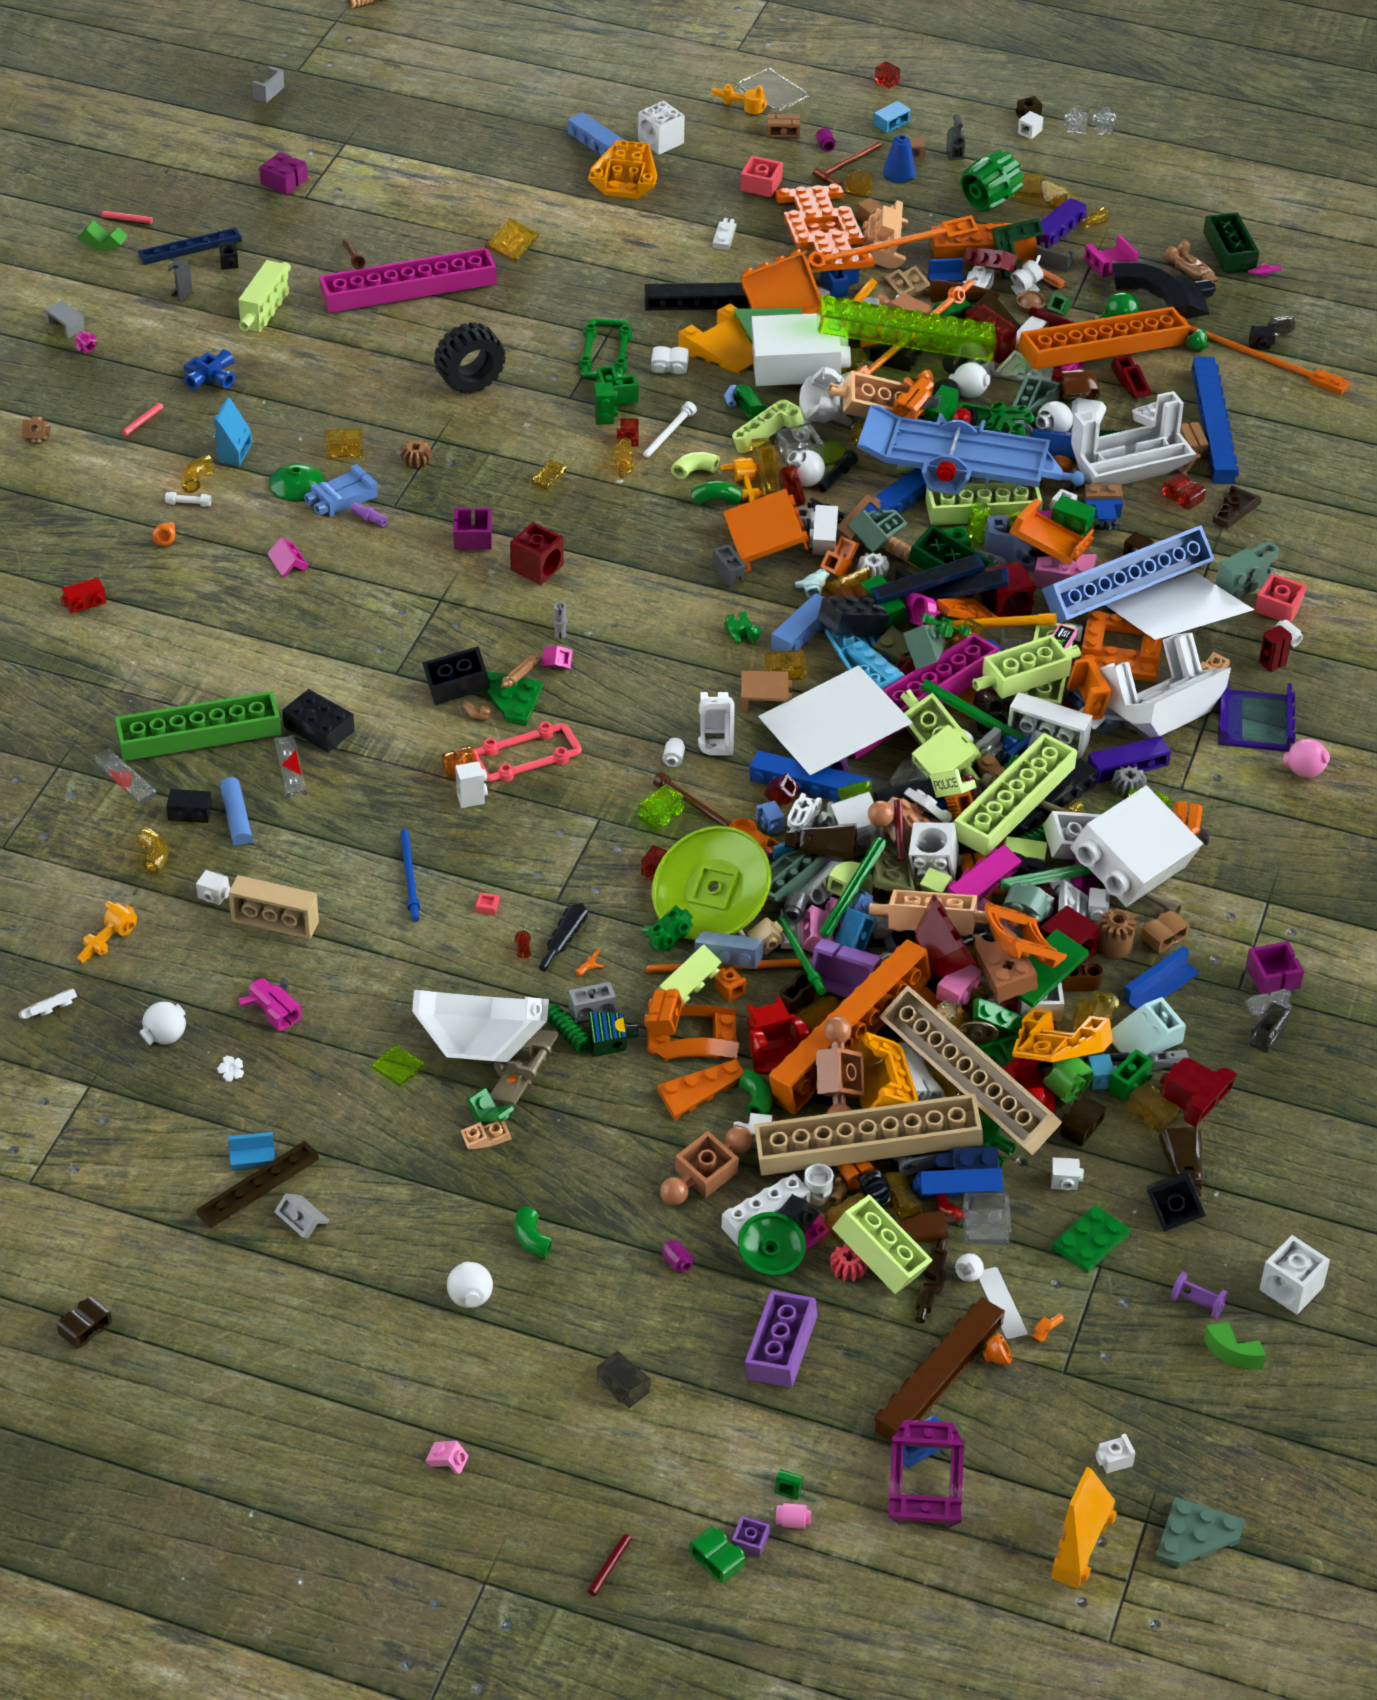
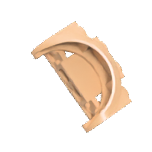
[861,200,908,269]

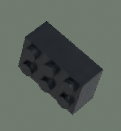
[817,596,890,636]
[422,646,491,705]
[282,689,355,753]

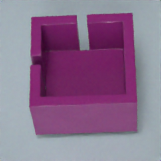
[259,152,308,195]
[453,508,492,550]
[1246,941,1304,996]

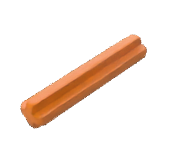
[1022,260,1065,289]

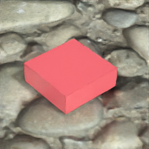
[475,892,500,915]

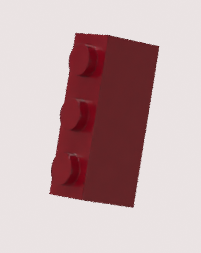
[963,247,1017,272]

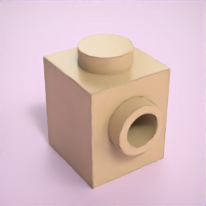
[747,917,785,955]

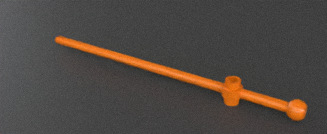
[645,955,878,973]

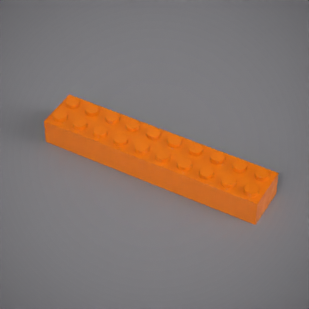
[1017,307,1190,370]
[768,939,931,1115]

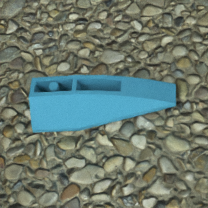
[825,629,905,690]

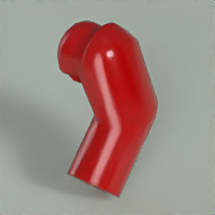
[936,1194,962,1220]

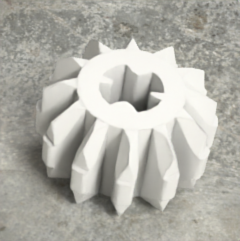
[857,552,889,580]

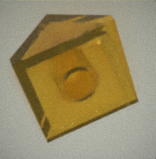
[1040,178,1080,209]

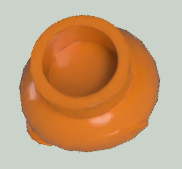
[152,522,176,547]

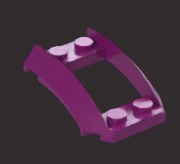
[889,1420,965,1528]

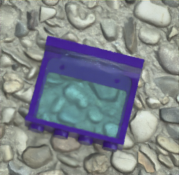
[1218,679,1296,752]

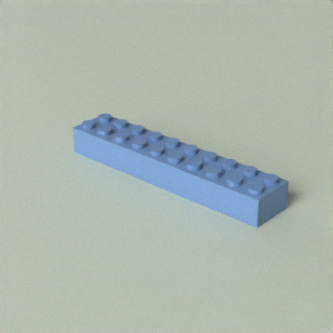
[1042,525,1215,623]

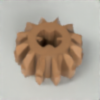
[400,439,432,468]

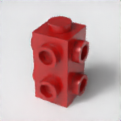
[60,577,106,614]

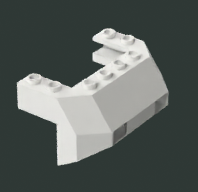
[1071,391,1196,485]
[1100,633,1231,737]

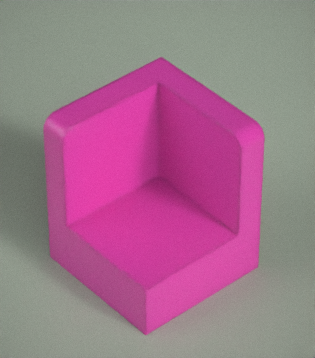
[541,645,573,670]

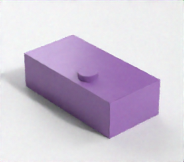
[745,1290,818,1388]

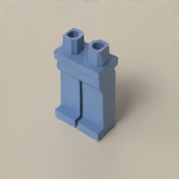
[305,464,378,517]

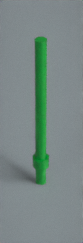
[777,916,826,995]

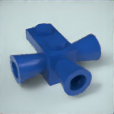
[184,349,235,391]

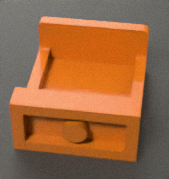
[1067,658,1111,720]

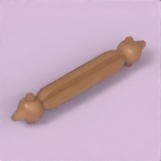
[501,655,539,688]

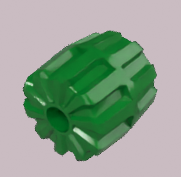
[960,150,1024,212]

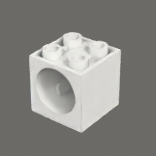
[638,101,685,155]
[831,792,886,857]
[909,822,959,881]
[1259,1235,1330,1315]

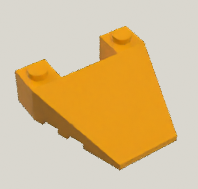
[678,303,754,374]
[1012,1009,1113,1062]
[1051,1467,1117,1589]

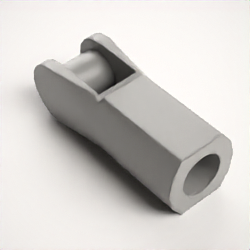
[1148,1050,1189,1070]

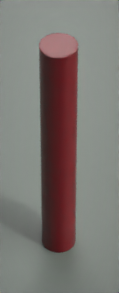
[894,799,905,861]
[588,1534,632,1596]

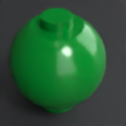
[1101,292,1140,318]

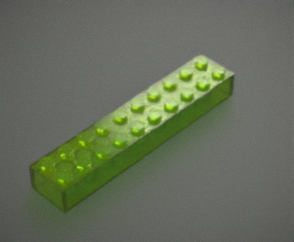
[817,295,997,362]

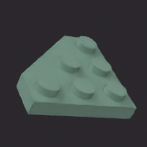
[1155,1497,1245,1568]

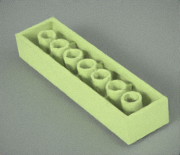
[954,733,1078,856]

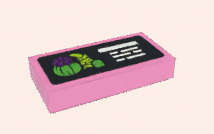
[1053,624,1078,649]

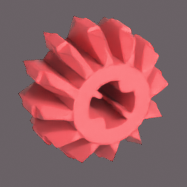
[830,1244,868,1282]

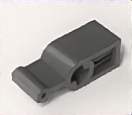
[946,114,966,160]

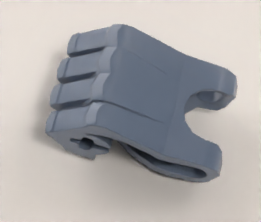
[984,515,1036,572]

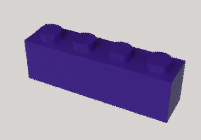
[1036,197,1087,249]
[1087,736,1171,784]

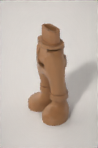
[1164,240,1219,284]

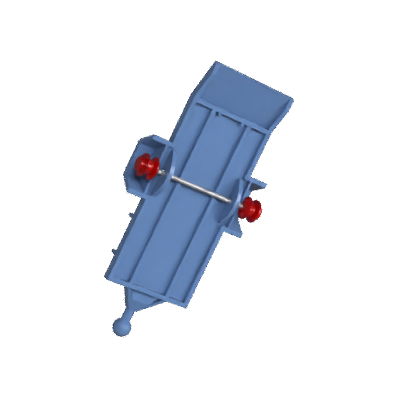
[856,404,1086,495]

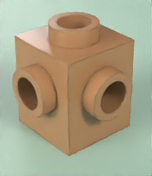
[22,416,51,443]

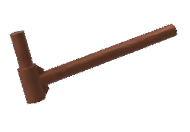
[813,141,881,186]

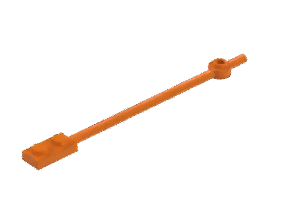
[807,215,978,270]
[855,279,975,375]
[1181,316,1349,395]

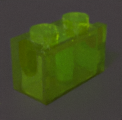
[638,784,684,831]

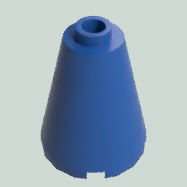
[883,135,916,183]

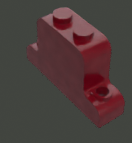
[1160,1058,1238,1128]

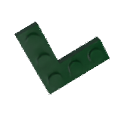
[991,218,1044,279]

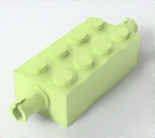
[238,260,291,332]
[972,635,1081,699]
[900,689,981,783]

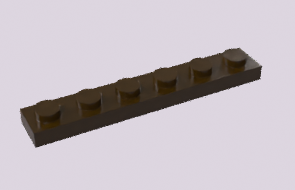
[196,1141,319,1229]

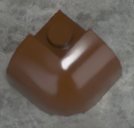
[1060,369,1100,400]

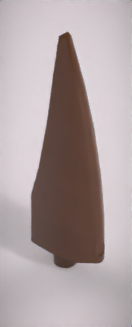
[923,280,1000,302]
[897,1210,957,1242]

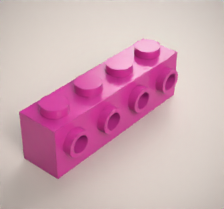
[946,844,1022,903]

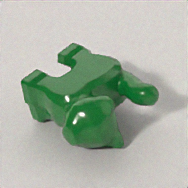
[724,611,762,645]

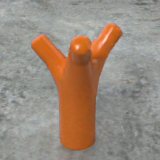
[575,948,604,977]

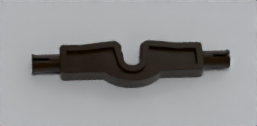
[915,1238,947,1323]

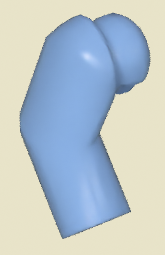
[724,385,737,408]

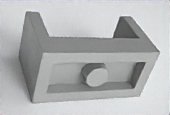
[252,66,284,103]
[45,300,85,338]

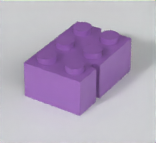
[811,939,882,998]

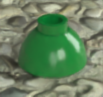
[1185,328,1209,352]

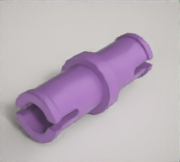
[350,502,388,527]

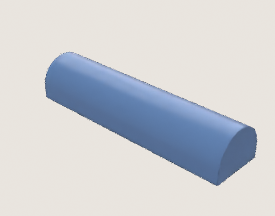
[220,777,253,846]

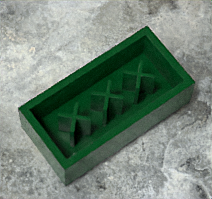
[1203,212,1259,272]
[908,524,995,597]

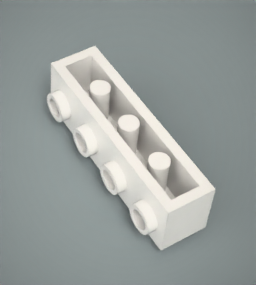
[721,1174,811,1246]

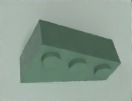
[1011,375,1061,425]
[847,510,908,552]
[903,625,947,670]

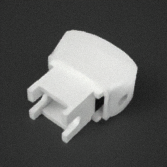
[799,367,859,426]
[698,692,734,755]

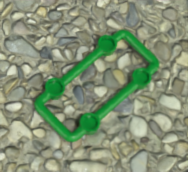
[578,318,632,380]

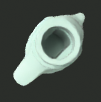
[795,569,830,598]

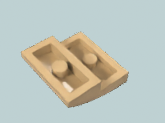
[885,266,930,297]

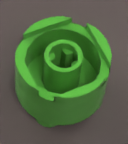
[1042,1057,1094,1104]

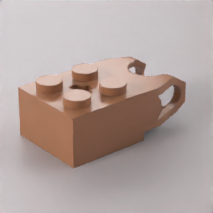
[972,924,1038,1003]

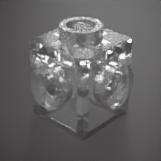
[1093,107,1117,134]
[1064,108,1089,133]

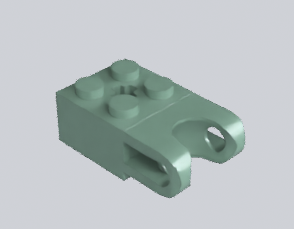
[1216,542,1279,599]

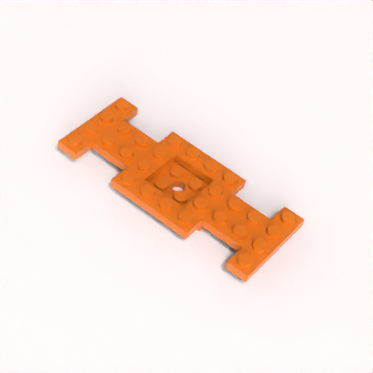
[775,184,874,272]

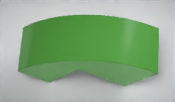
[77,220,128,250]
[1204,1322,1266,1370]

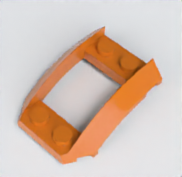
[984,902,1067,968]
[646,1005,740,1062]

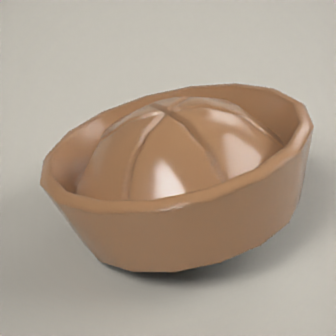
[1016,290,1046,314]

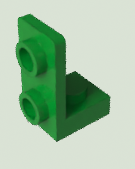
[466,1088,514,1123]

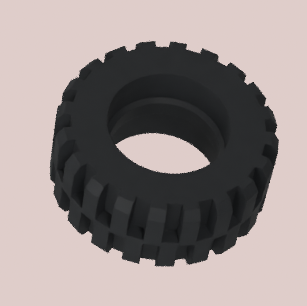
[434,322,506,393]

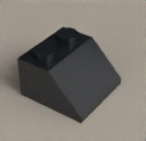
[1147,1170,1206,1232]

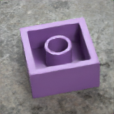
[731,1516,770,1557]

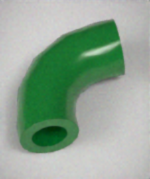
[691,481,743,505]
[739,1068,773,1115]
[513,1206,553,1260]

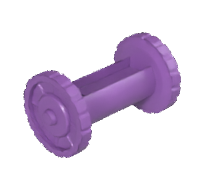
[1171,1272,1228,1319]

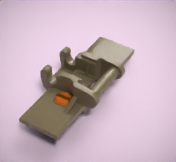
[490,1030,559,1105]

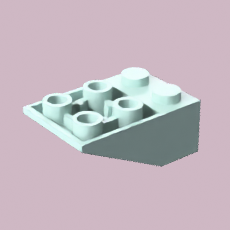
[1111,997,1186,1056]

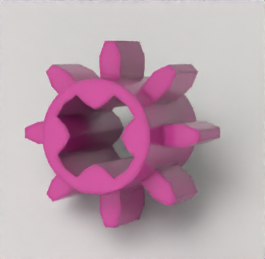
[74,330,97,353]

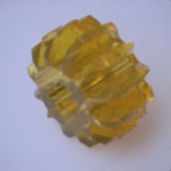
[845,170,873,195]

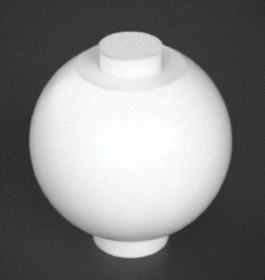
[949,362,990,398]
[1035,401,1073,432]
[787,450,825,487]
[139,1001,186,1045]
[447,1262,493,1308]

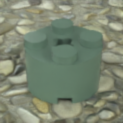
[1002,882,1050,928]

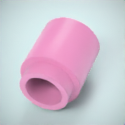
[776,1503,812,1529]

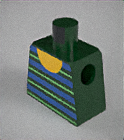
[589,1012,639,1057]

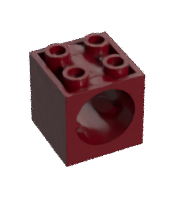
[510,522,564,585]
[982,561,1036,617]
[1040,905,1100,963]

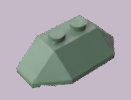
[767,851,828,904]

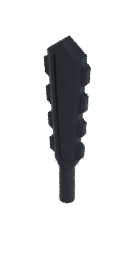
[539,903,588,972]

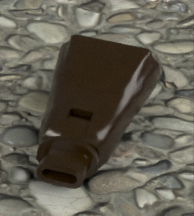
[785,823,857,862]
[1159,1127,1203,1197]

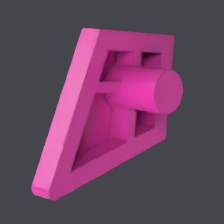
[801,1215,830,1252]

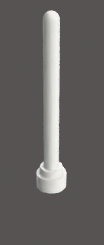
[643,401,697,458]

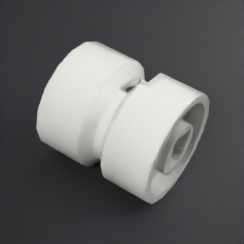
[1011,260,1044,292]
[804,1163,834,1206]

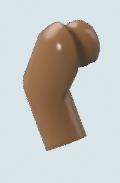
[462,702,490,720]
[829,1174,848,1206]

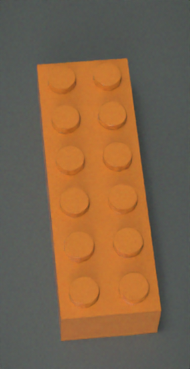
[929,223,1037,262]

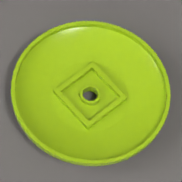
[652,826,771,942]

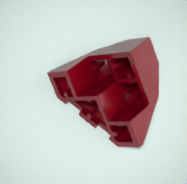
[915,895,975,978]

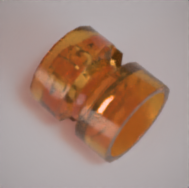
[442,745,478,778]

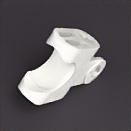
[787,793,822,832]

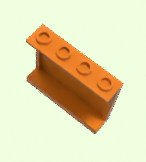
[739,249,829,314]
[723,489,810,572]
[1009,498,1094,565]

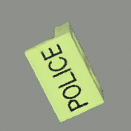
[930,769,977,798]

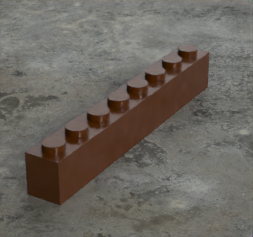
[874,1297,1005,1442]

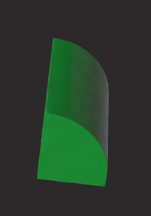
[735,385,767,420]

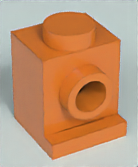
[714,967,747,1003]

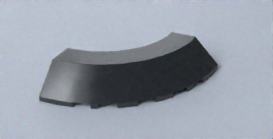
[1112,260,1209,319]

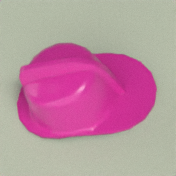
[904,593,941,626]

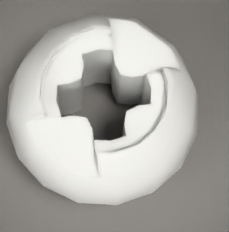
[955,1253,984,1282]

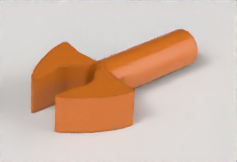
[1032,1313,1064,1342]

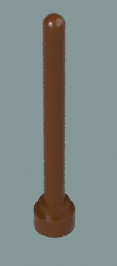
[343,239,366,269]
[653,771,731,827]

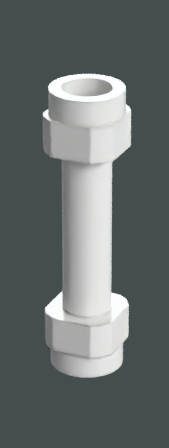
[165,492,211,507]

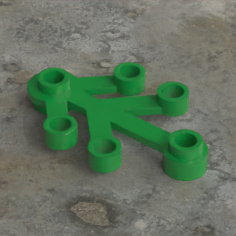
[984,401,1035,436]
[921,613,971,637]

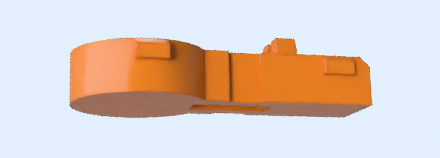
[729,818,781,858]

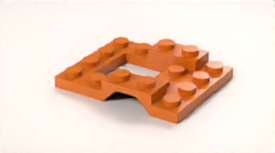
[1080,611,1162,683]

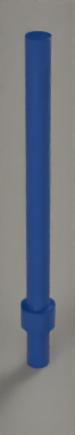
[400,829,420,922]

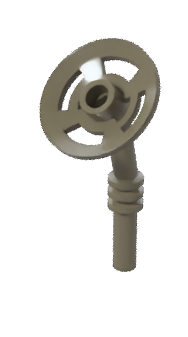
[957,995,1003,1045]

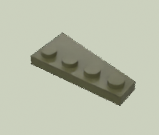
[873,625,916,671]

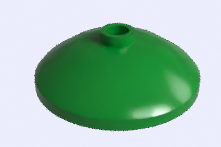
[269,463,325,502]
[738,1212,806,1277]

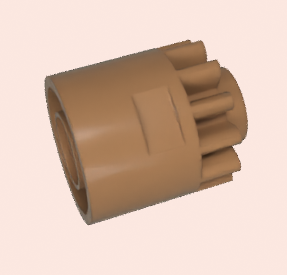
[1097,908,1136,959]

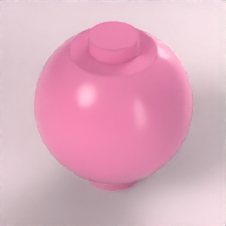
[1283,738,1330,778]

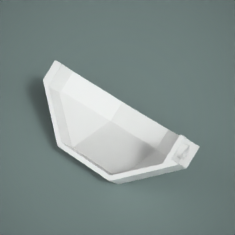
[412,990,549,1062]

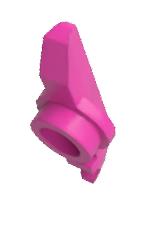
[1248,263,1282,276]

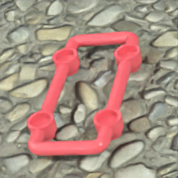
[470,722,582,782]

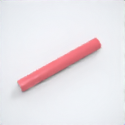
[102,211,153,224]
[122,403,163,436]

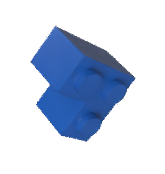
[820,268,859,299]

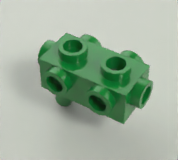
[642,905,693,953]

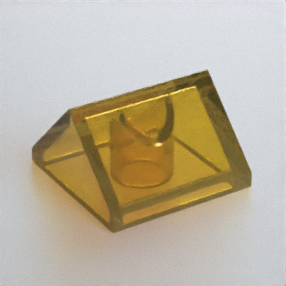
[823,565,871,596]

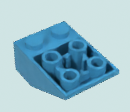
[213,397,252,466]

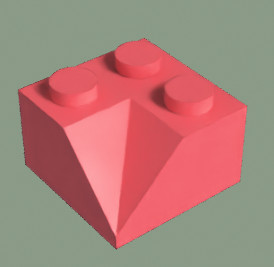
[740,156,783,197]
[1255,573,1307,623]

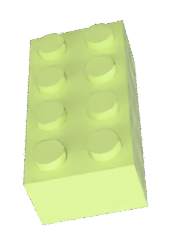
[832,1195,933,1294]

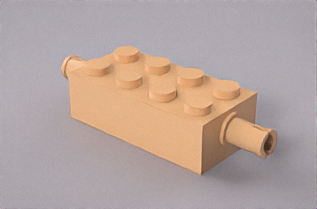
[827,371,925,418]
[869,889,988,936]

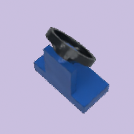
[1085,499,1123,530]

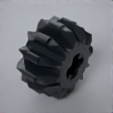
[859,1169,893,1207]

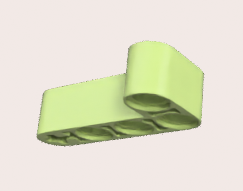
[732,400,805,453]

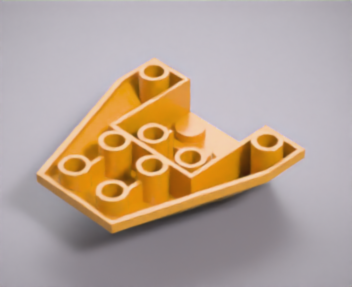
[588,140,657,199]

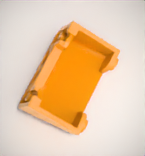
[851,1032,918,1109]

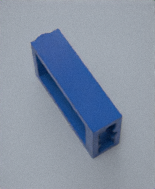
[912,1168,1003,1197]

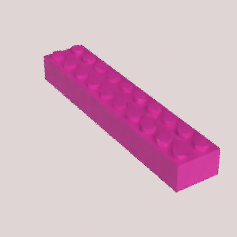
[319,247,497,313]
[850,633,1001,759]

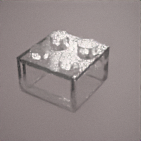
[775,423,824,466]
[962,1191,1011,1244]

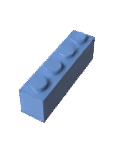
[567,112,624,156]
[771,593,825,658]

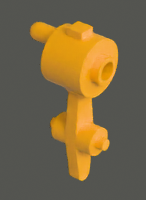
[711,84,767,114]
[720,457,763,502]
[77,901,137,963]

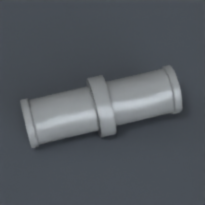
[553,602,568,639]

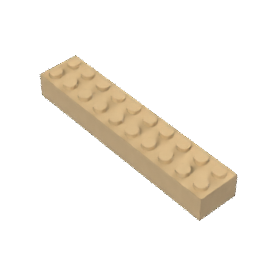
[879,985,1062,1155]
[754,1094,983,1176]

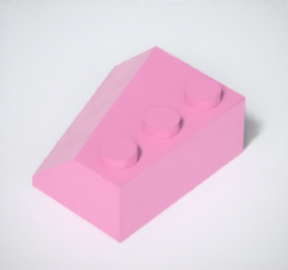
[1034,554,1097,588]

